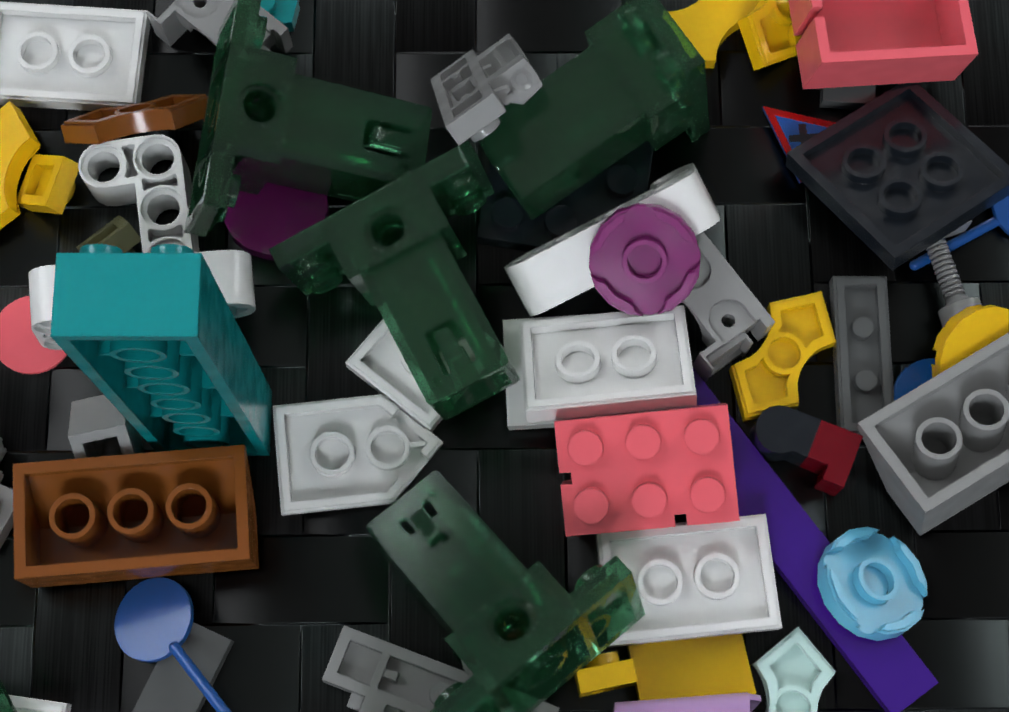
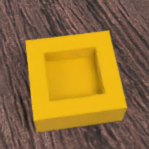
[17,154,79,215]
[575,651,638,698]

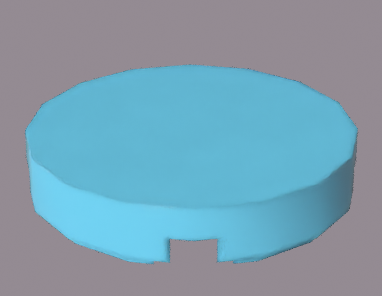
[817,527,927,641]

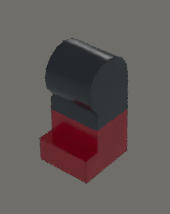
[749,405,863,496]

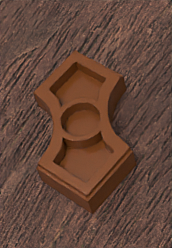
[61,94,215,144]

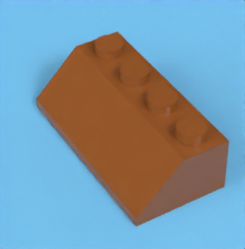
[13,445,259,588]

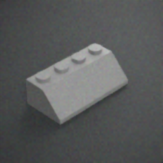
[857,332,1009,536]

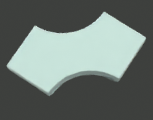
[752,627,836,712]

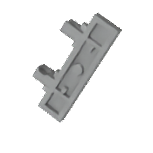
[430,34,543,145]
[322,625,560,712]

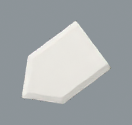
[272,394,443,516]

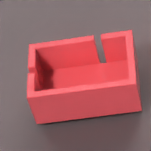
[788,0,979,89]
[554,403,740,537]

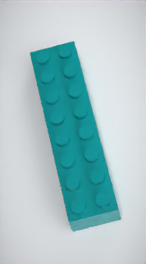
[50,244,272,456]

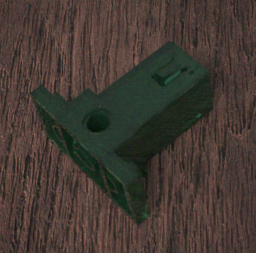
[184,0,432,237]
[478,0,710,220]
[269,140,520,420]
[367,470,646,712]

